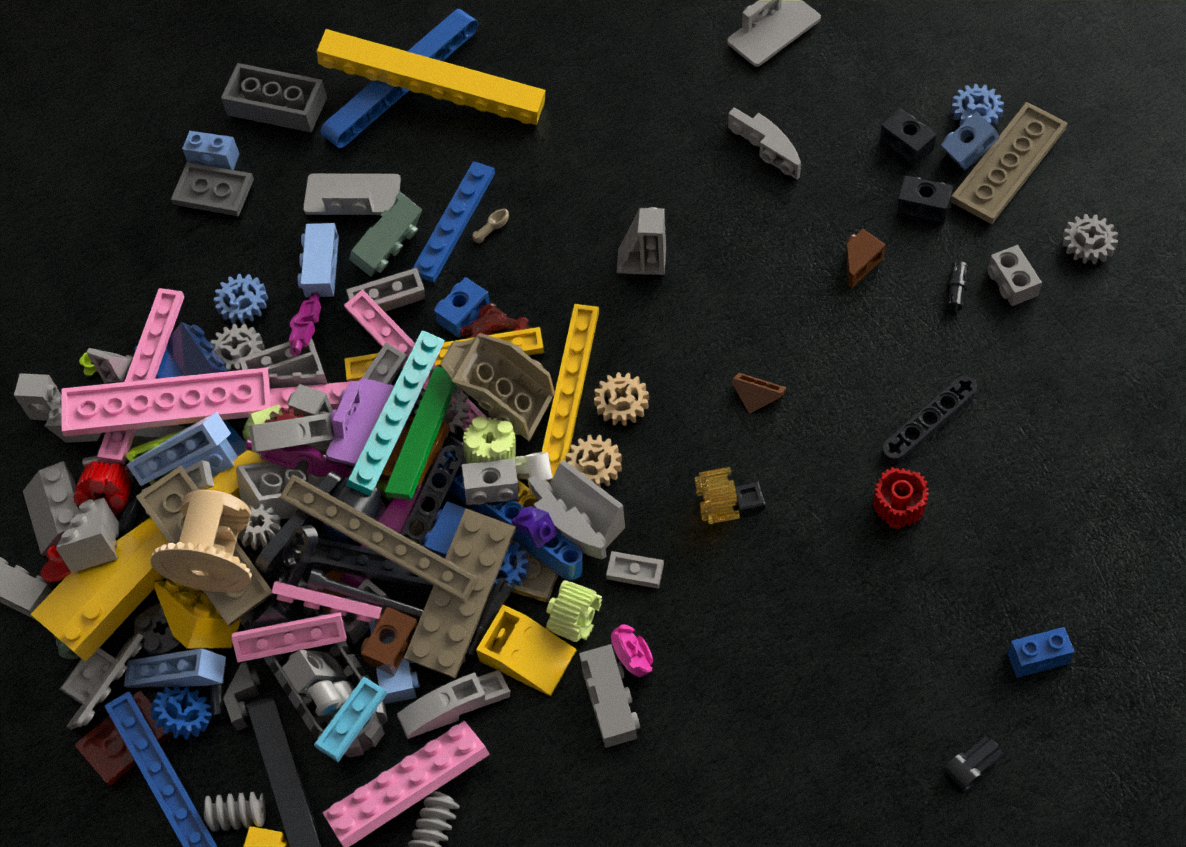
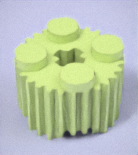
[463,416,516,464]
[546,580,602,642]

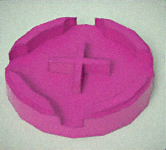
[611,625,653,677]

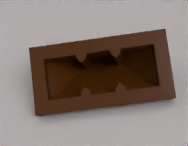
[732,373,786,414]

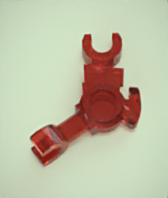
[460,303,531,339]

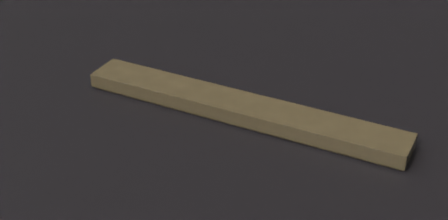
[279,475,479,602]

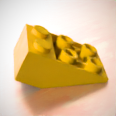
[153,579,241,648]
[476,605,576,696]

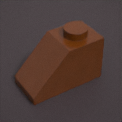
[846,229,886,288]

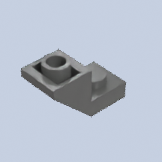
[223,662,261,731]

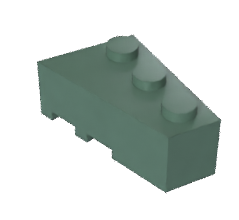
[349,192,422,277]

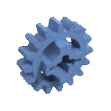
[951,84,1004,126]
[214,274,268,324]

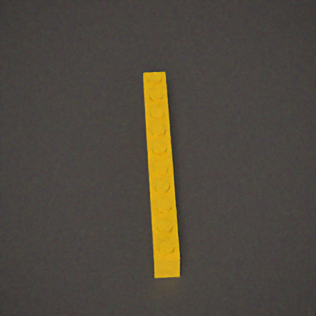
[317,29,545,125]

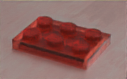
[75,691,173,786]

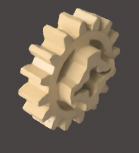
[594,372,649,426]
[566,435,622,487]

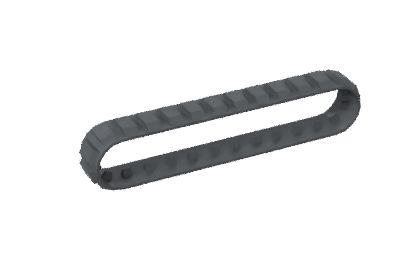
[239,497,388,758]

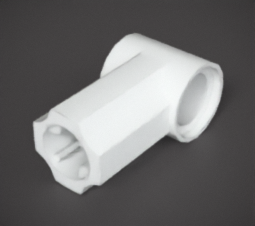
[515,452,552,481]

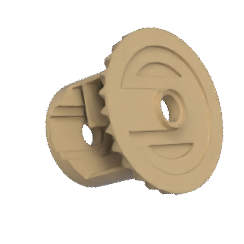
[150,490,252,592]

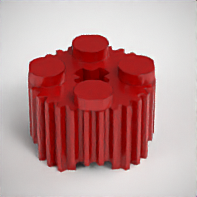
[73,461,132,516]
[873,467,929,529]

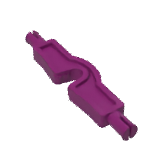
[289,292,321,357]
[245,439,353,478]

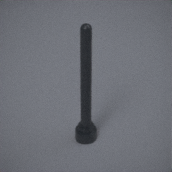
[306,568,424,619]

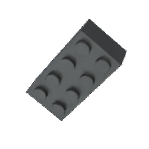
[221,63,327,132]

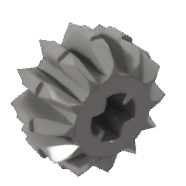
[237,504,281,551]

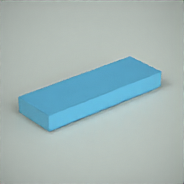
[314,677,387,762]

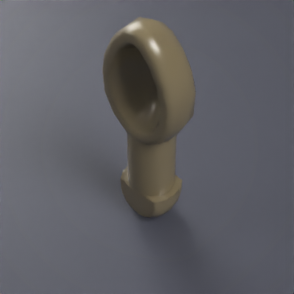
[472,209,509,243]

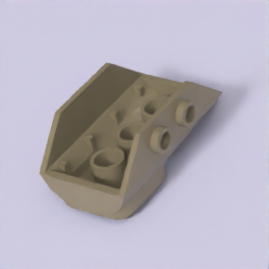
[440,333,555,441]

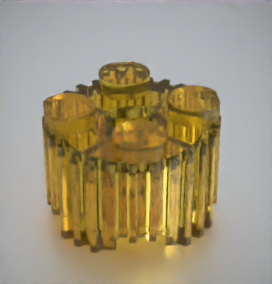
[695,467,740,524]

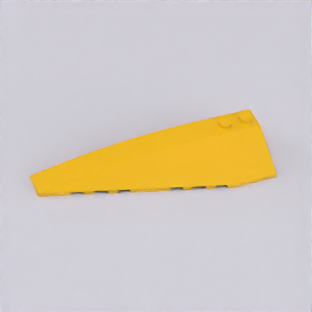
[30,450,267,662]

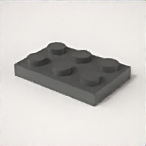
[171,162,254,216]

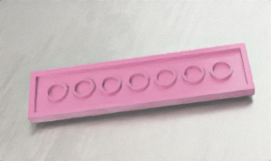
[62,368,271,437]

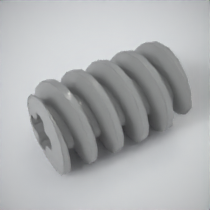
[408,791,460,847]
[204,792,266,832]

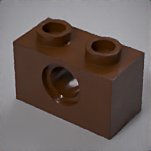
[361,607,418,676]

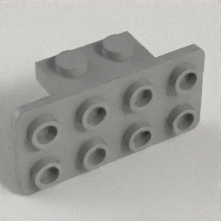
[728,0,821,67]
[304,174,401,215]
[60,633,143,730]

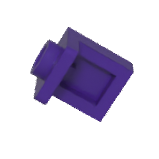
[511,506,557,548]

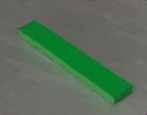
[385,367,456,500]

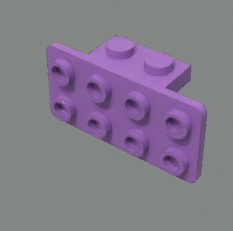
[327,378,394,466]

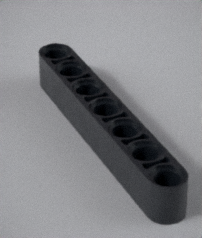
[247,694,323,847]

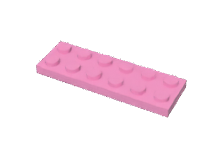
[323,721,490,847]

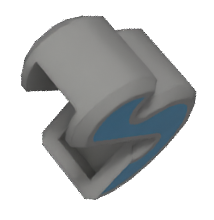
[307,680,354,725]

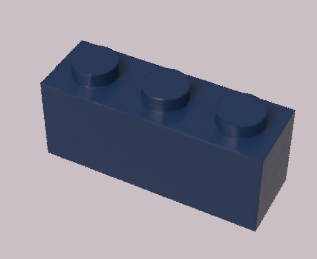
[166,322,228,376]

